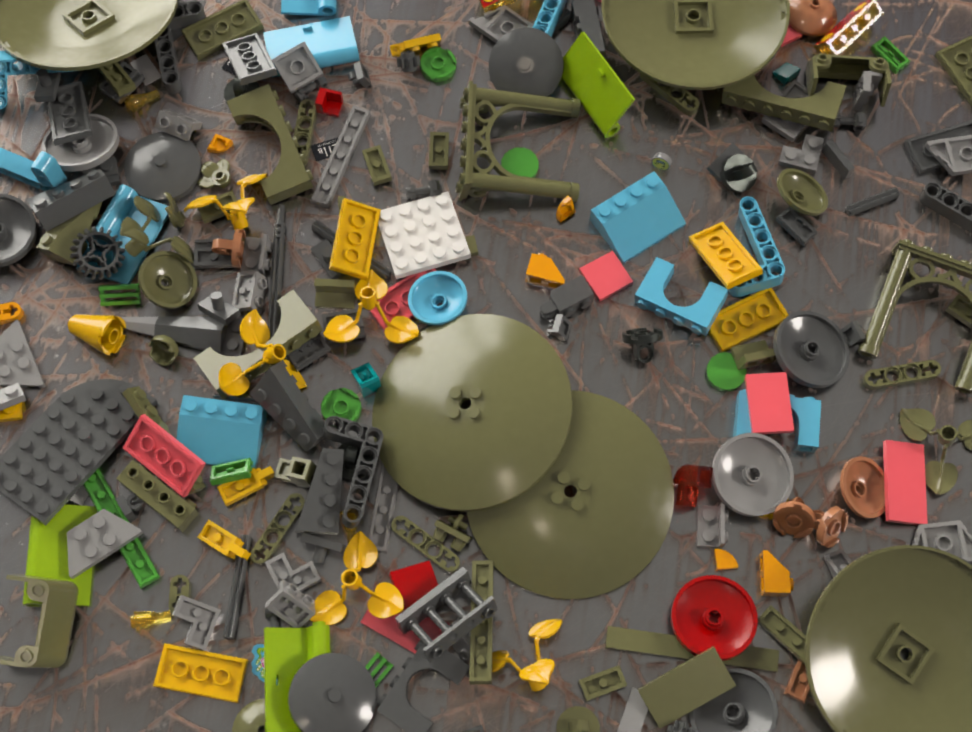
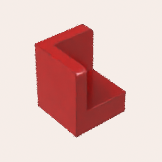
[315,87,343,117]

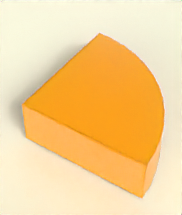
[207,134,233,153]
[556,196,576,222]
[713,549,739,571]

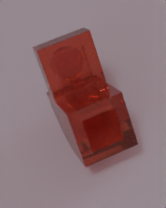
[673,464,713,507]

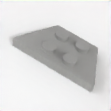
[469,5,533,43]
[925,135,972,176]
[0,319,46,388]
[67,509,144,579]
[912,520,972,563]

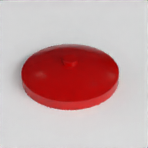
[671,575,758,661]

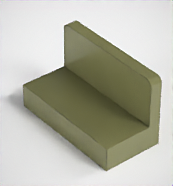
[314,278,356,309]
[730,340,776,370]

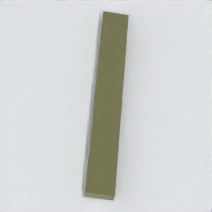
[605,626,779,673]

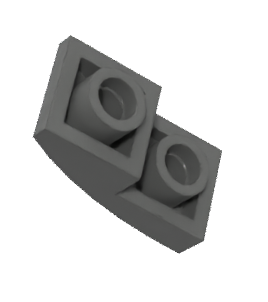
[706,143,745,182]

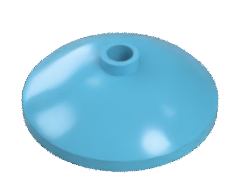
[408,271,468,325]

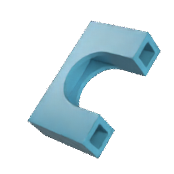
[635,257,728,336]
[733,389,821,453]

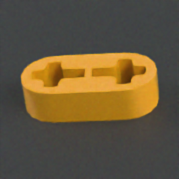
[0,302,24,325]

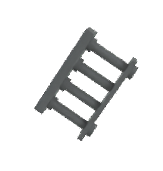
[395,567,498,663]

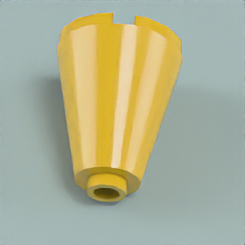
[68,314,126,355]

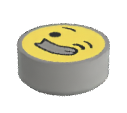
[652,152,672,170]

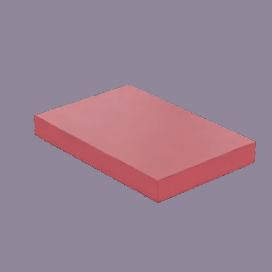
[745,372,794,434]

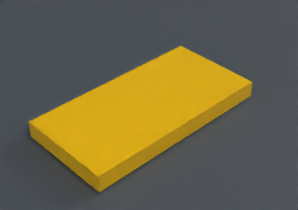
[329,198,381,281]
[689,222,763,290]
[708,288,789,353]
[153,643,249,704]

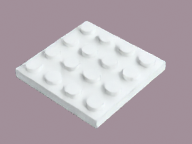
[378,191,471,279]

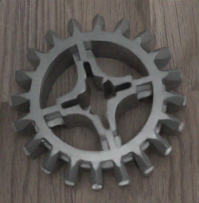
[70,226,125,280]

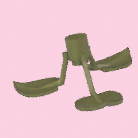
[120,196,194,266]
[900,408,972,495]

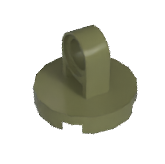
[556,706,600,732]

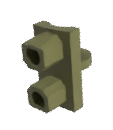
[433,514,473,552]

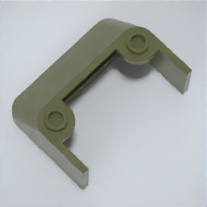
[805,53,892,107]
[0,574,79,668]

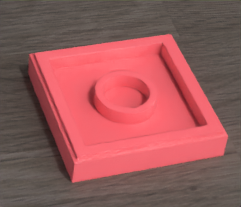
[579,251,633,302]

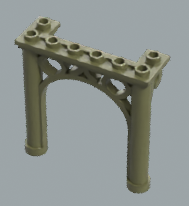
[455,81,581,202]
[857,239,972,395]

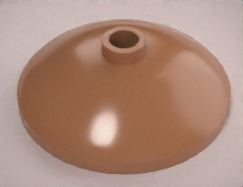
[789,0,837,37]
[840,456,885,519]

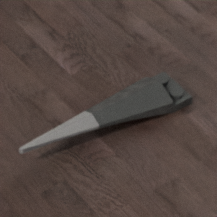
[121,316,246,356]

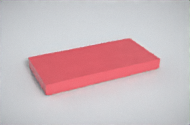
[369,268,437,331]
[123,414,206,497]
[883,440,928,525]
[360,609,450,654]

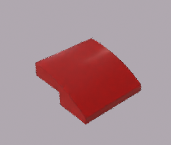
[389,561,438,613]

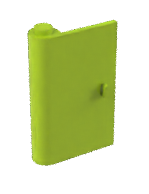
[562,32,635,138]
[23,505,97,607]
[264,621,331,732]

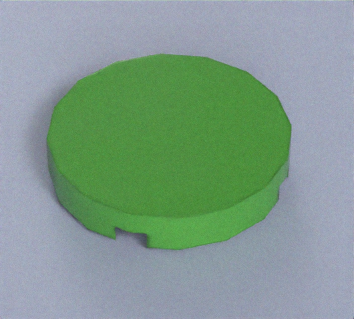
[420,47,457,82]
[501,147,539,178]
[706,352,747,392]
[321,388,362,428]

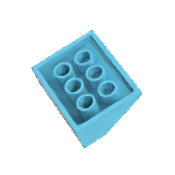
[589,171,686,263]
[177,395,267,469]

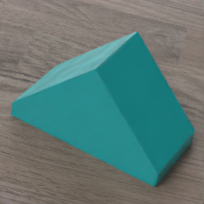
[351,362,381,398]

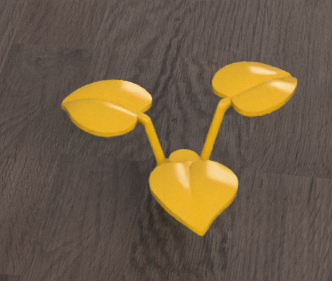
[184,173,268,230]
[323,269,419,344]
[219,309,307,396]
[310,531,404,625]
[492,619,563,692]

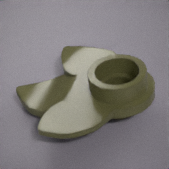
[197,158,231,189]
[164,192,186,228]

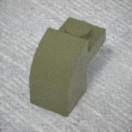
[274,456,316,488]

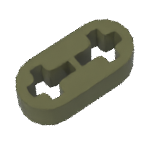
[169,575,191,613]

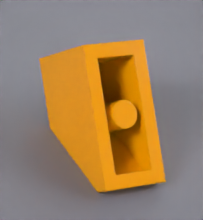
[525,253,565,289]
[759,550,794,597]

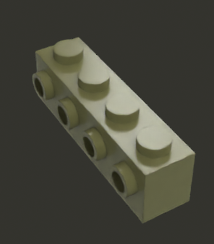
[116,460,199,533]

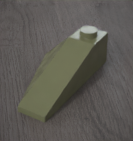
[36,201,103,265]

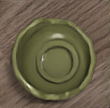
[148,335,179,366]

